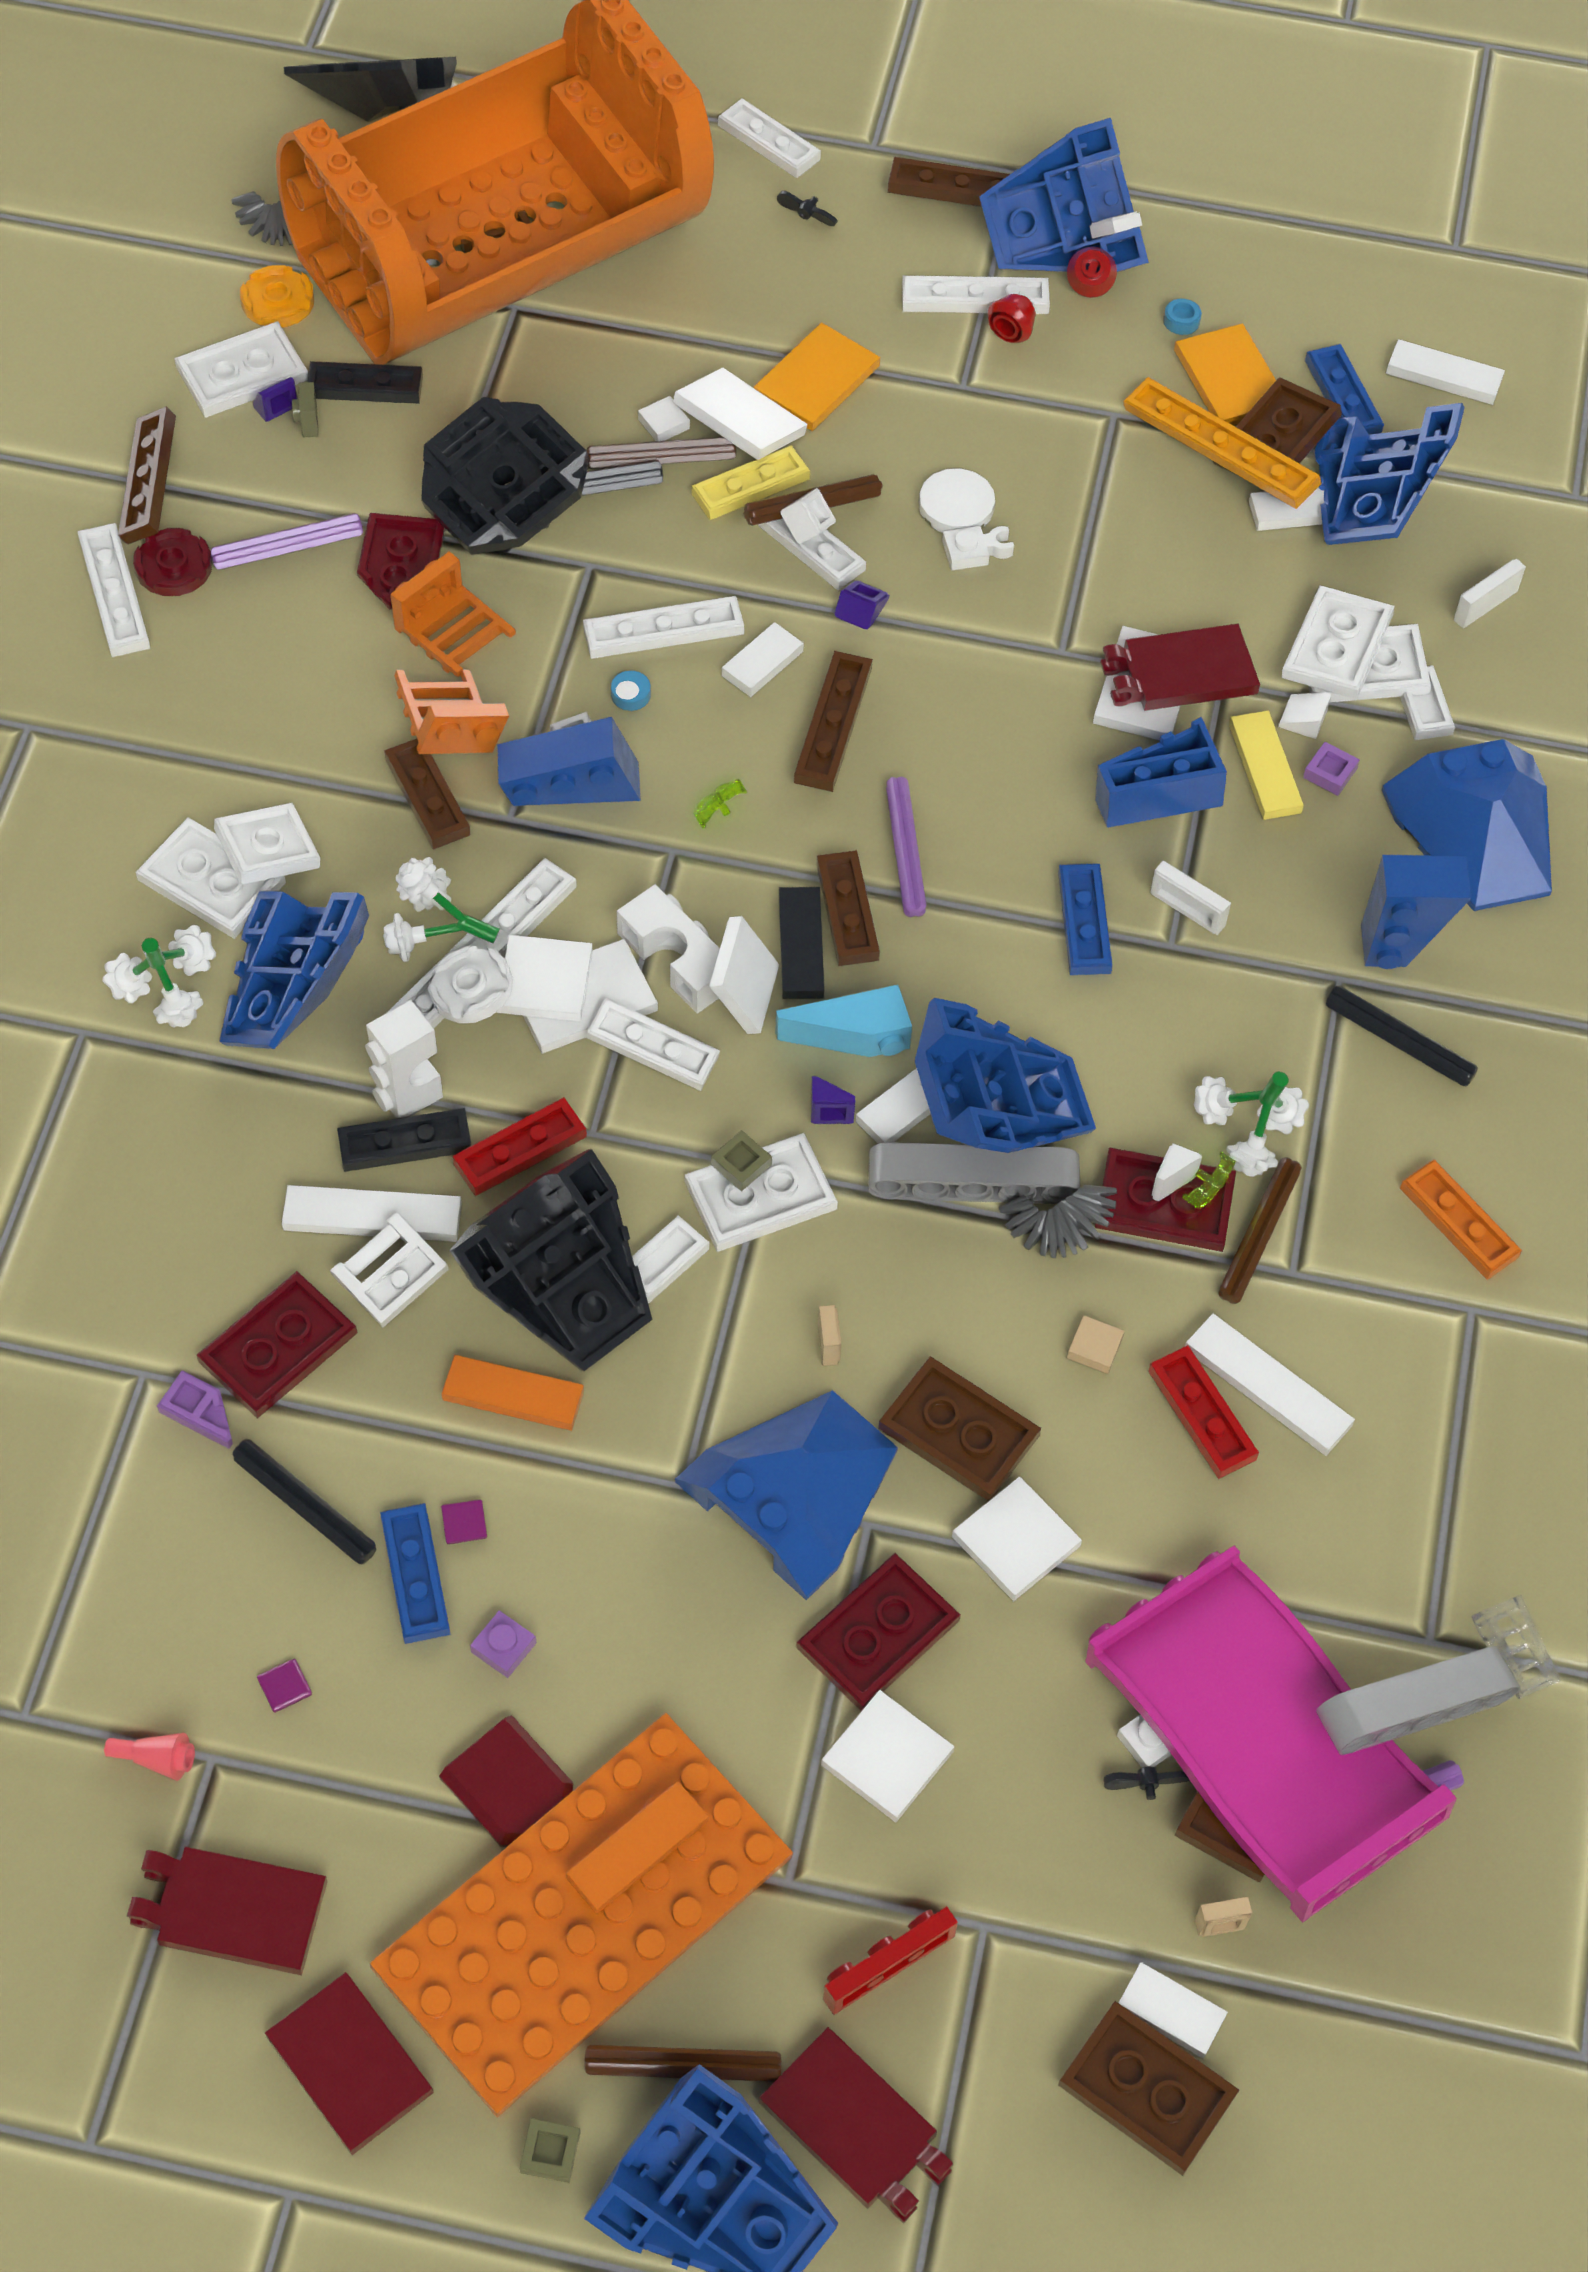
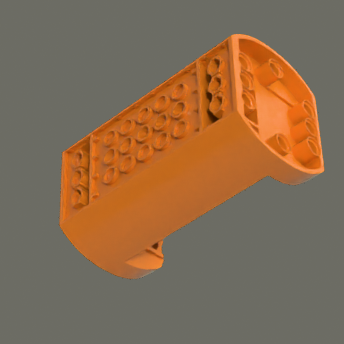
[276,0,714,365]

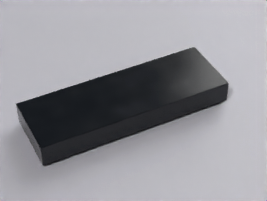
[307,361,423,404]
[779,887,824,999]
[337,1108,472,1172]

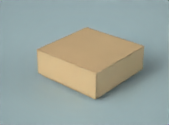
[818,1305,841,1366]
[1067,1315,1125,1374]
[1195,1897,1252,1937]

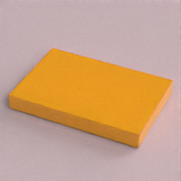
[753,322,880,432]
[1174,323,1276,425]

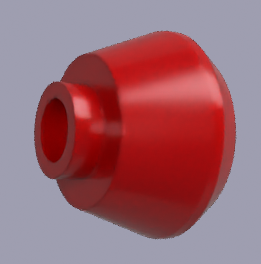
[1067,247,1117,298]
[988,294,1036,343]

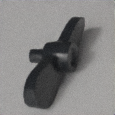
[777,191,838,226]
[1103,1767,1190,1800]

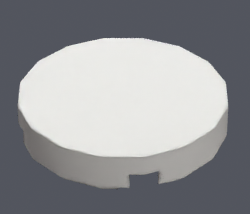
[919,468,995,533]
[428,946,513,1023]

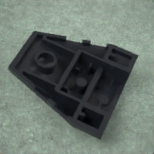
[283,56,457,122]
[449,1149,653,1371]

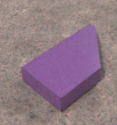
[157,1371,233,1449]

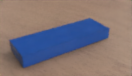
[1305,344,1384,435]
[1058,864,1112,975]
[380,1503,451,1644]

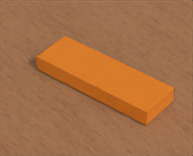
[1400,1159,1522,1280]
[442,1355,584,1431]
[566,1781,709,1914]

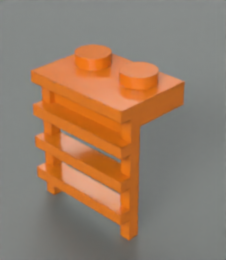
[391,551,516,677]
[394,670,509,754]

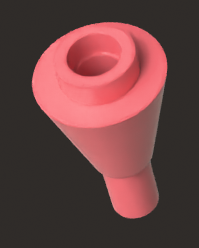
[104,1733,195,1781]

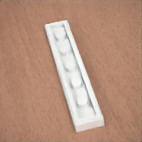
[387,858,577,1029]

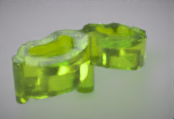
[694,779,748,829]
[1182,1151,1236,1208]

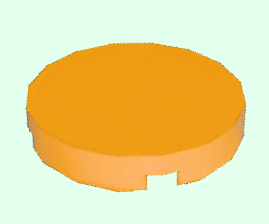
[240,265,314,328]

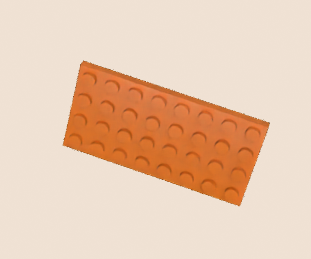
[369,1713,793,2118]

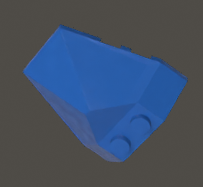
[979,117,1149,273]
[1315,403,1465,545]
[1382,739,1552,911]
[220,891,369,1049]
[915,998,1096,1153]
[675,1390,898,1600]
[584,2064,838,2272]

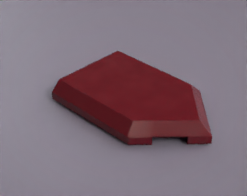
[357,513,445,610]
[439,1715,574,1847]

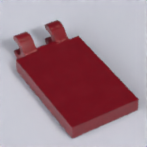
[1100,623,1261,711]
[127,1847,327,1976]
[759,2027,953,2223]

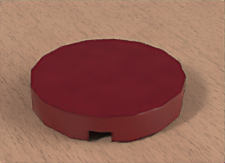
[133,528,212,596]

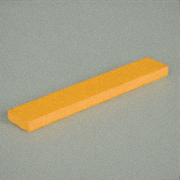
[1123,377,1321,509]

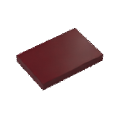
[1095,1147,1236,1252]
[196,1271,358,1419]
[796,1553,961,1712]
[265,1972,434,2155]

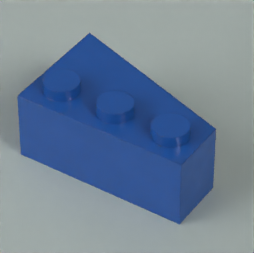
[497,717,641,806]
[1095,717,1227,828]
[1361,855,1471,969]

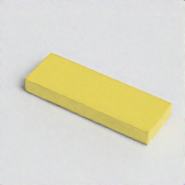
[692,445,810,520]
[1229,710,1304,820]

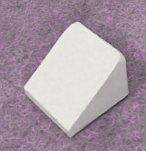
[781,488,836,544]
[1278,692,1332,739]
[1152,1144,1202,1201]

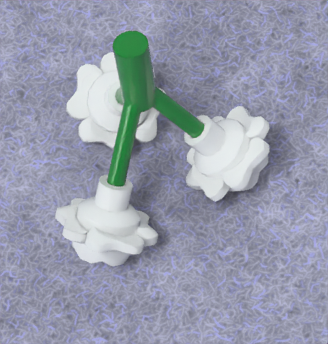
[383,857,500,962]
[102,925,216,1028]
[1194,1071,1309,1177]

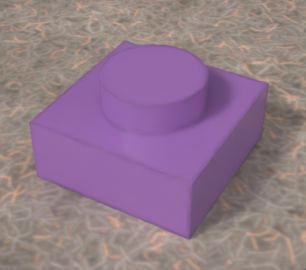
[1303,742,1360,796]
[470,1610,537,1678]

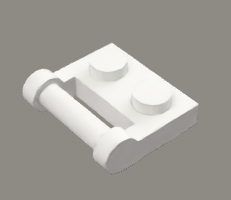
[330,1212,449,1328]

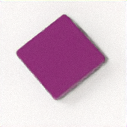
[441,1500,487,1544]
[257,1659,312,1713]

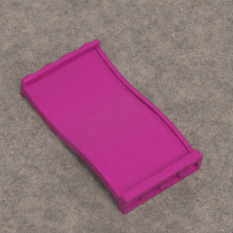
[1085,1545,1457,1923]

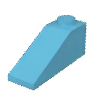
[775,985,912,1057]

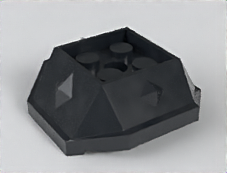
[421,397,590,555]

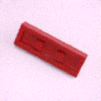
[453,1097,587,1196]
[1148,1345,1259,1479]
[823,1906,958,2015]

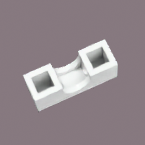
[617,884,720,1014]
[365,1000,443,1118]

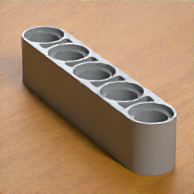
[869,1142,1080,1204]
[1316,1646,1521,1755]

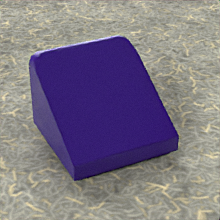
[253,377,297,422]
[835,580,890,629]
[811,1076,855,1124]

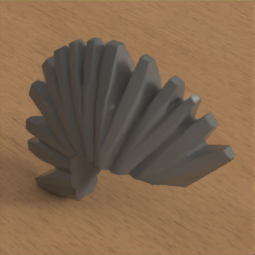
[231,191,293,246]
[999,1184,1117,1258]

